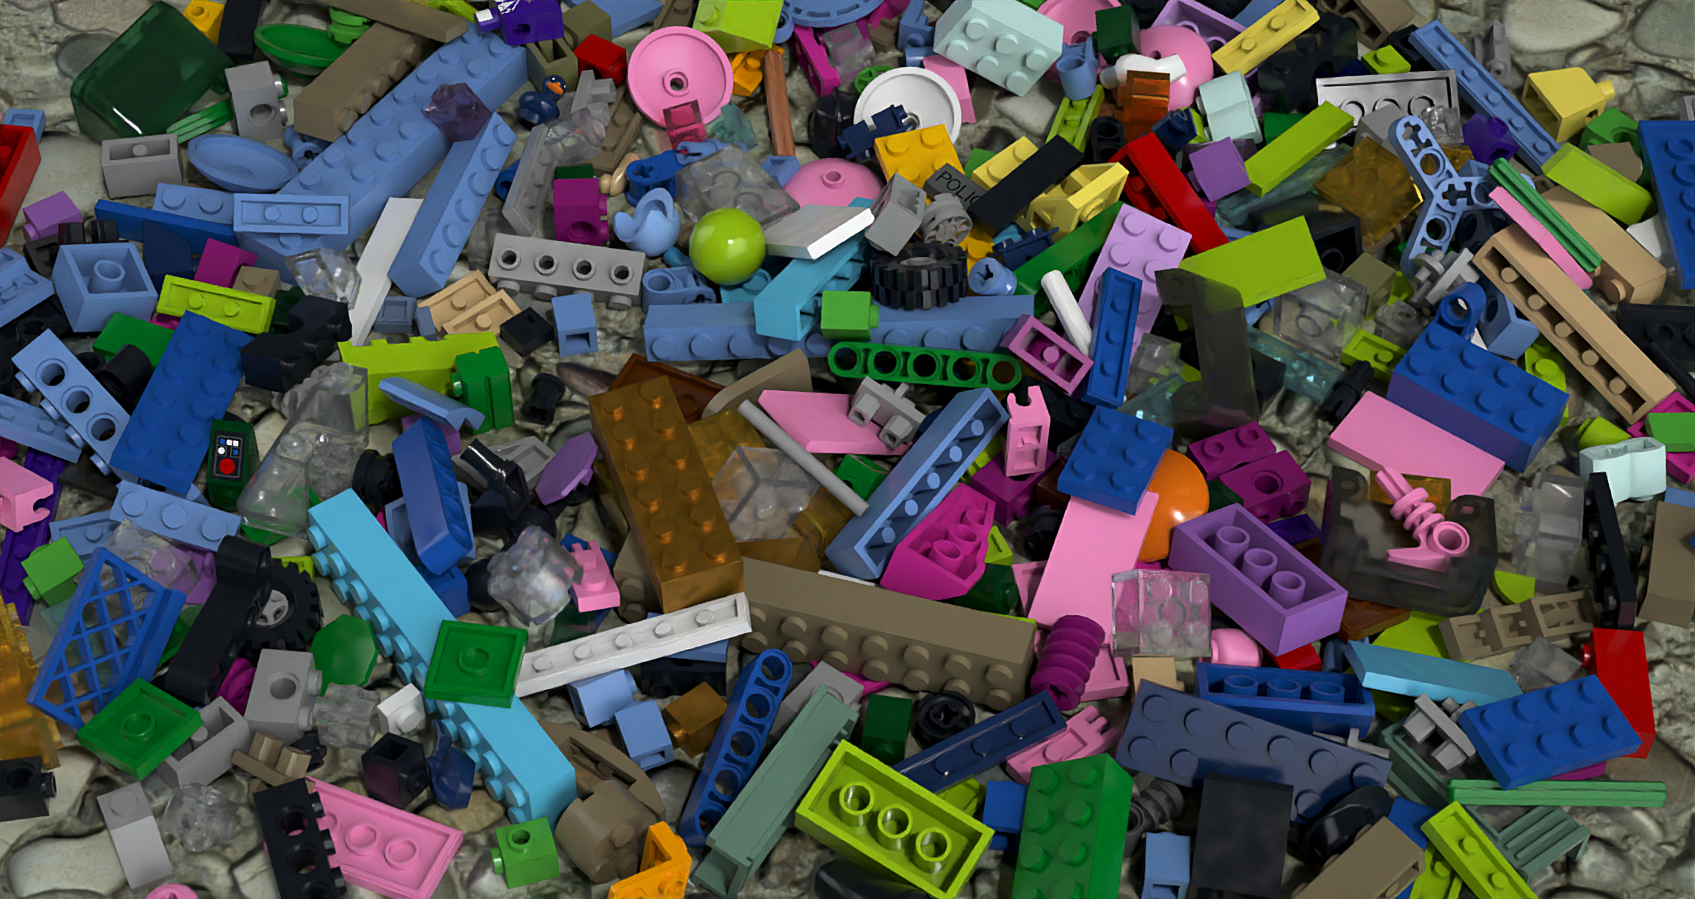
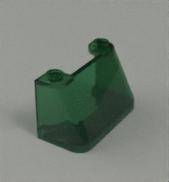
[70,0,238,144]

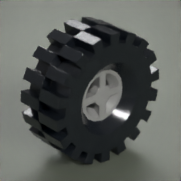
[870,240,968,310]
[239,558,324,667]

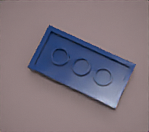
[1457,674,1643,791]

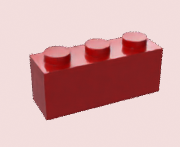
[1579,628,1656,759]

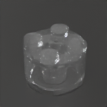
[487,525,584,627]

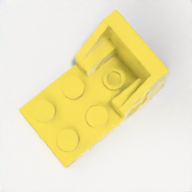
[971,136,1129,243]

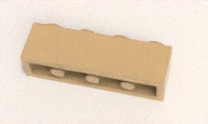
[1540,185,1669,306]

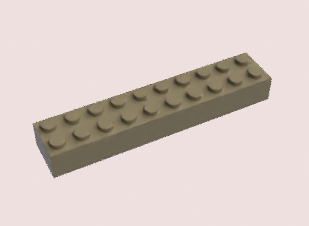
[613,530,1035,711]

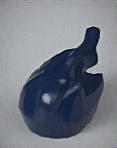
[426,719,476,811]

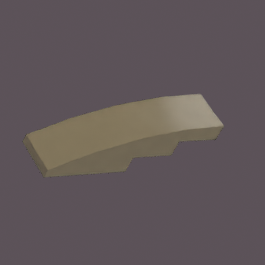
[1438,590,1601,661]

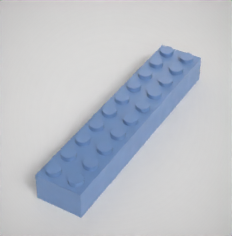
[236,21,528,288]

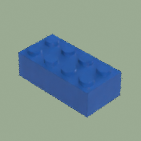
[1386,321,1570,474]

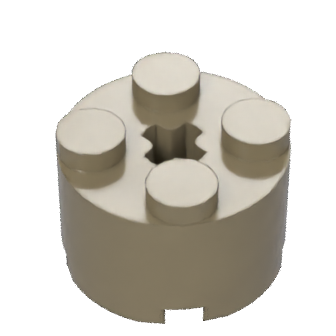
[555,780,659,883]

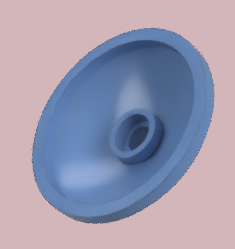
[187,134,298,194]

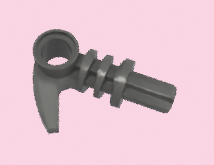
[1123,777,1197,858]

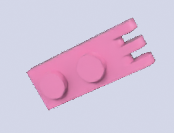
[555,540,620,613]
[1006,705,1122,786]

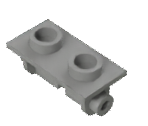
[1474,21,1512,87]

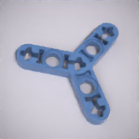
[1388,116,1535,281]

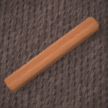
[762,50,796,156]

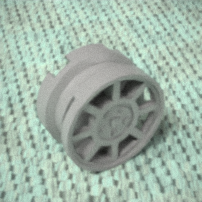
[916,193,972,247]

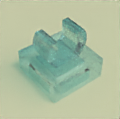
[712,101,759,151]

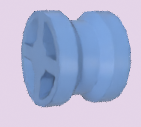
[968,257,1017,296]

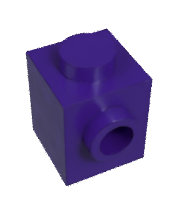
[1453,113,1520,165]

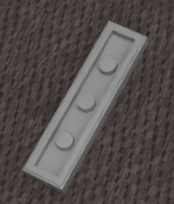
[502,123,563,237]

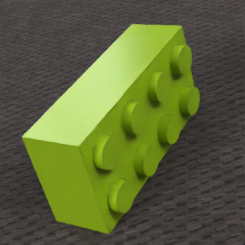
[794,739,995,899]

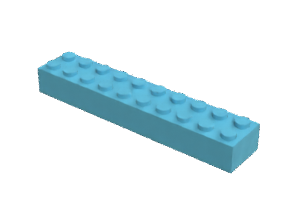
[307,488,577,833]

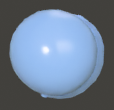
[613,188,681,257]

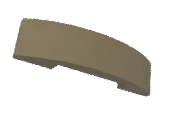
[536,720,666,822]

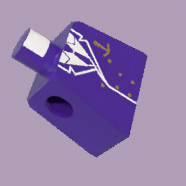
[474,0,564,46]

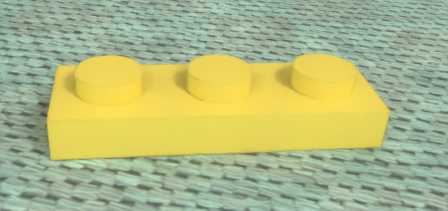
[1211,0,1320,75]

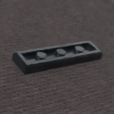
[966,134,1086,239]

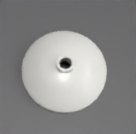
[854,67,962,166]

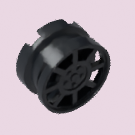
[352,448,402,510]
[1023,505,1066,561]
[914,690,976,750]

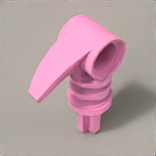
[1375,465,1469,575]

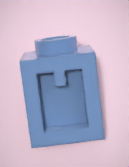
[898,0,935,51]

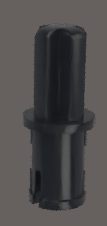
[1319,360,1375,427]

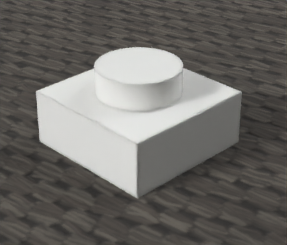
[377,683,425,736]

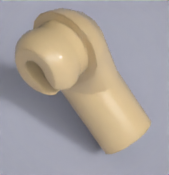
[599,153,640,197]

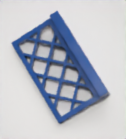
[25,547,187,732]

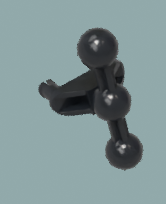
[459,438,599,610]

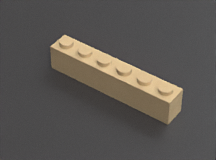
[1471,223,1677,425]

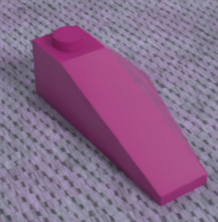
[880,482,996,601]

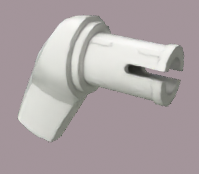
[1099,54,1187,91]

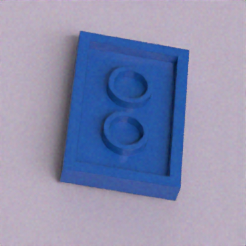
[1057,405,1174,516]

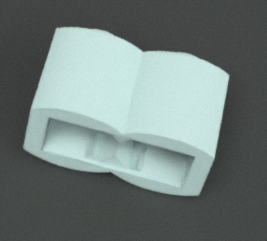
[1196,70,1263,150]
[1579,437,1666,506]

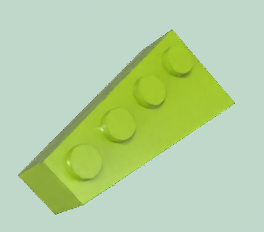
[337,331,500,428]

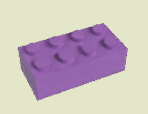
[1168,503,1348,657]

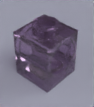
[424,82,492,143]

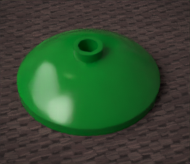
[253,23,353,79]

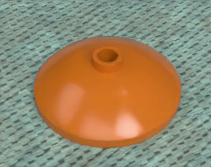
[1138,449,1209,562]

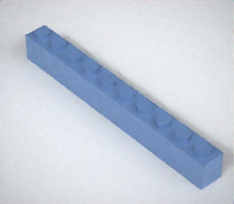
[643,295,1035,362]

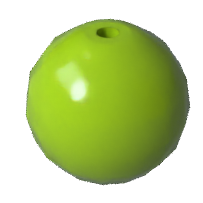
[689,207,766,285]

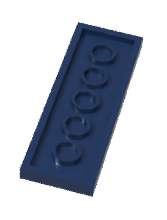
[1114,678,1393,827]

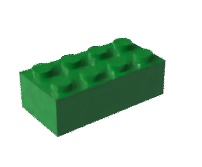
[1011,753,1133,899]

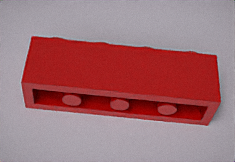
[0,124,41,249]
[1106,132,1229,260]

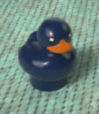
[516,75,567,131]

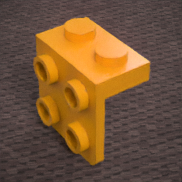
[607,821,692,899]

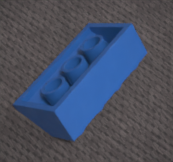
[1193,662,1375,739]

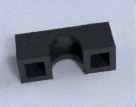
[1257,11,1358,115]
[240,295,352,394]

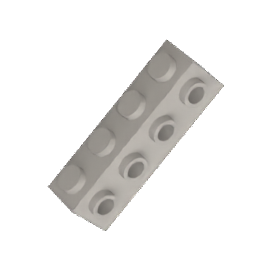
[488,233,649,310]

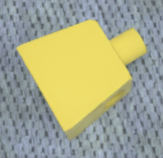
[1521,67,1615,143]

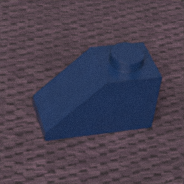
[143,221,201,301]

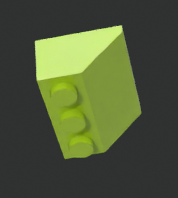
[692,0,784,53]

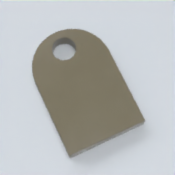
[701,347,813,446]

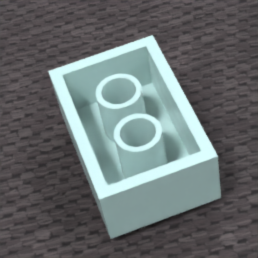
[933,0,1064,97]

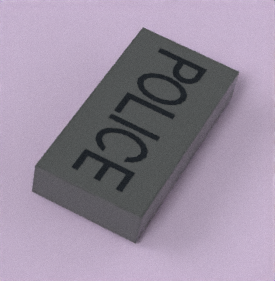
[922,163,987,232]

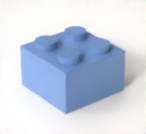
[50,242,158,332]

